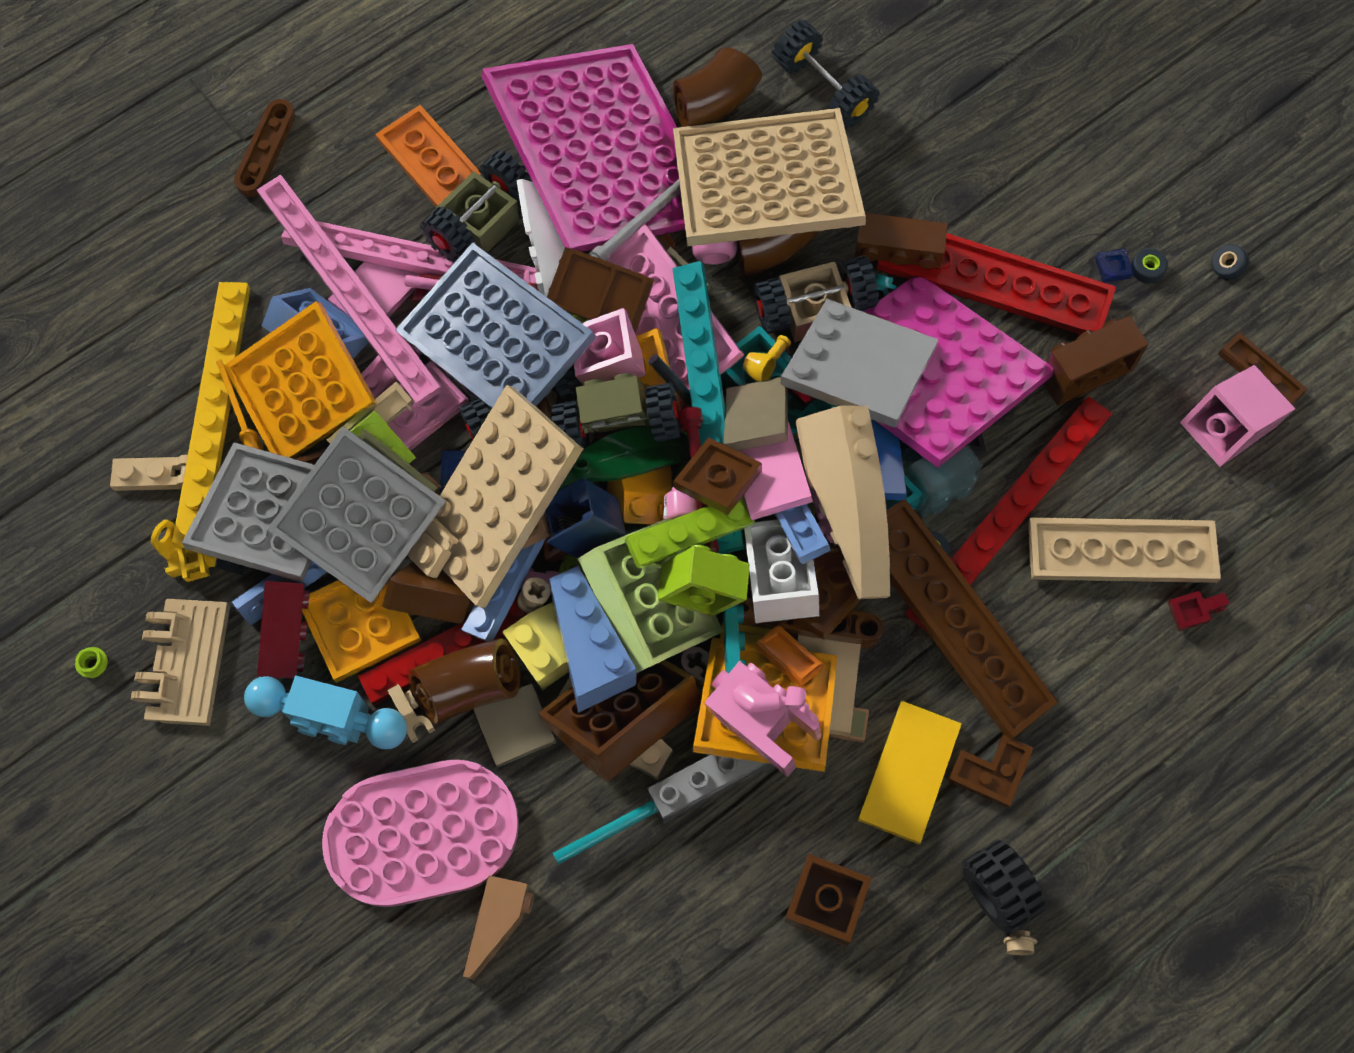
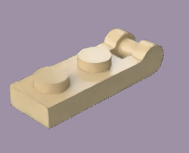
[110,455,188,491]

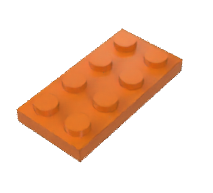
[375,105,481,207]

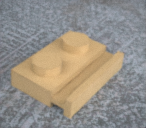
[407,518,459,579]

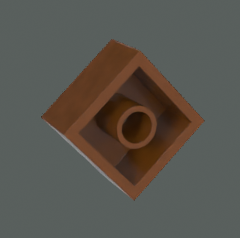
[784,854,872,947]

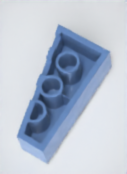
[550,566,636,712]

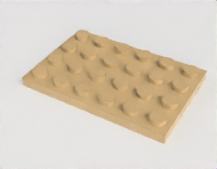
[435,385,583,608]

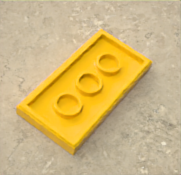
[858,701,962,844]

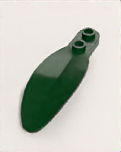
[557,426,691,492]

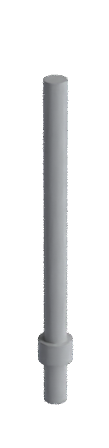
[589,179,681,261]

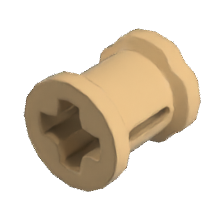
[517,577,551,614]

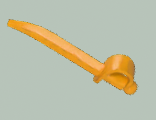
[216,359,263,450]

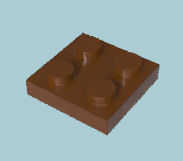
[673,437,762,515]

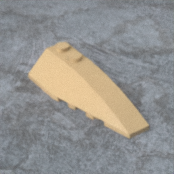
[796,406,890,599]

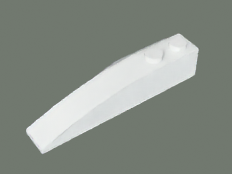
[517,179,565,297]

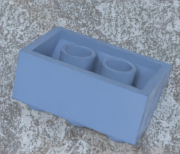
[262,288,369,359]

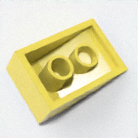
[503,602,569,690]

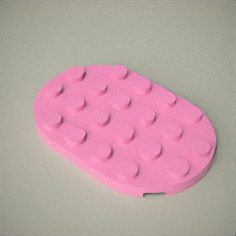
[322,760,519,907]

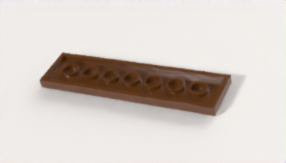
[886,499,1057,739]

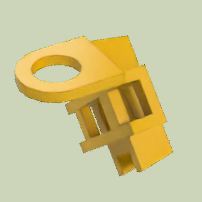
[151,520,216,582]

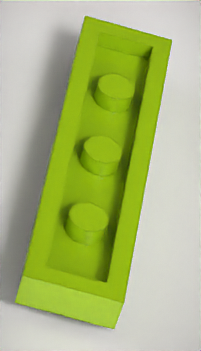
[625,496,755,569]

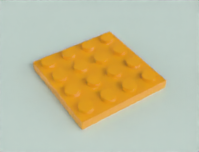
[224,301,377,459]
[693,638,838,772]

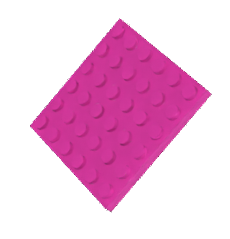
[864,277,1054,468]

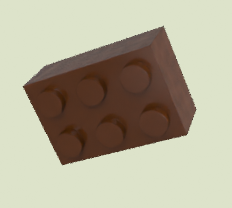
[1043,315,1149,406]

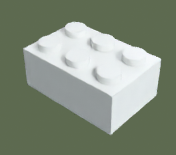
[744,520,819,623]

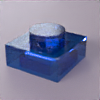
[1095,248,1133,283]

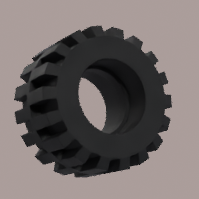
[962,839,1046,934]

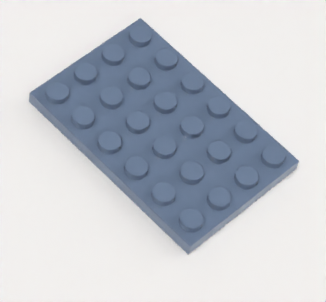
[395,242,597,409]

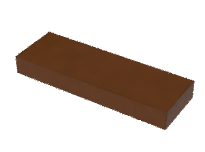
[1218,332,1308,406]

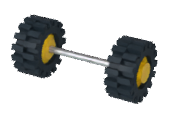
[772,20,880,129]

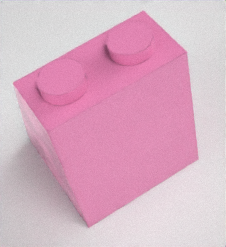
[1180,365,1295,467]

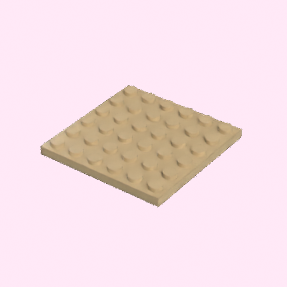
[673,108,866,246]

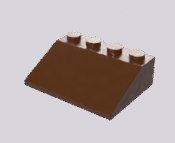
[538,660,701,782]

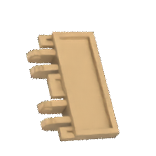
[130,599,230,726]

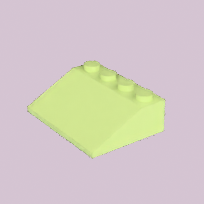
[578,518,723,673]

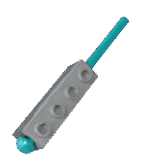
[553,755,773,865]

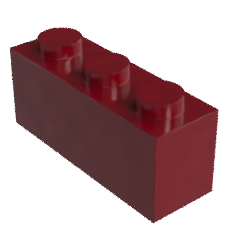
[257,581,310,679]

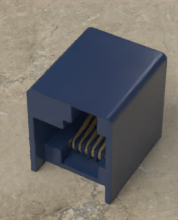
[546,478,626,558]

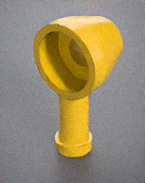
[743,335,791,382]

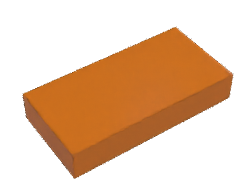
[755,625,824,687]

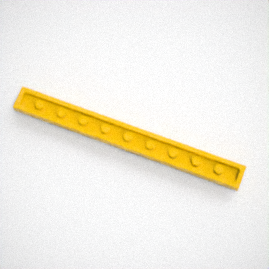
[172,282,250,548]

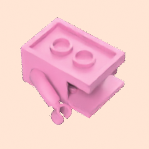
[705,661,821,777]

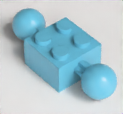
[244,675,407,750]

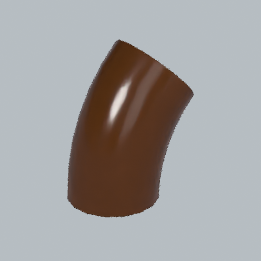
[673,47,762,127]
[736,231,820,277]
[408,638,521,724]

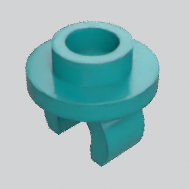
[875,274,897,297]

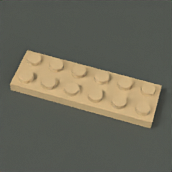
[1028,518,1221,583]

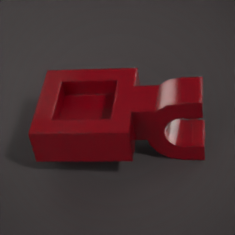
[1168,591,1230,632]

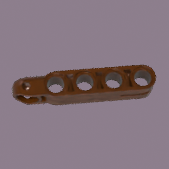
[739,598,883,649]

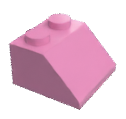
[574,308,646,386]

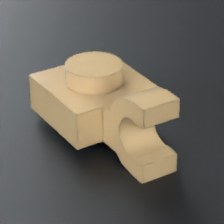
[388,684,435,743]

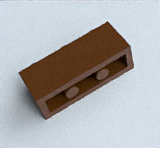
[854,213,948,269]

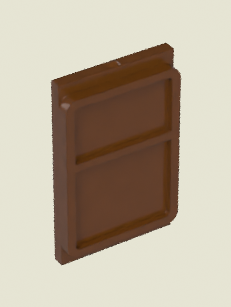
[547,247,655,334]

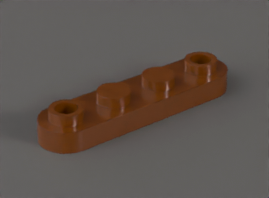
[234,99,295,197]

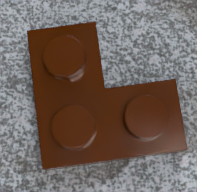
[948,734,1033,808]

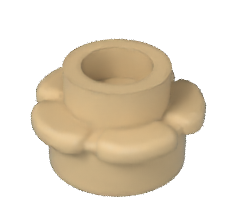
[1003,930,1037,956]

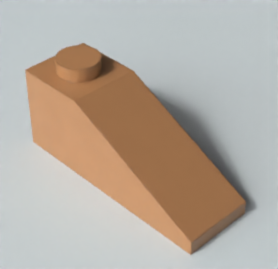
[463,875,534,981]

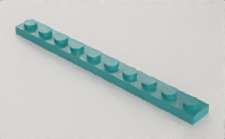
[672,261,746,554]

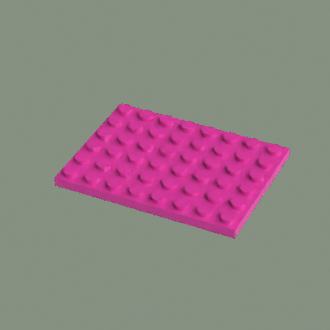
[481,44,685,252]

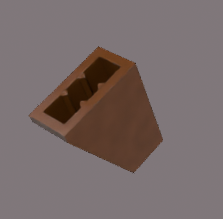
[382,562,475,624]

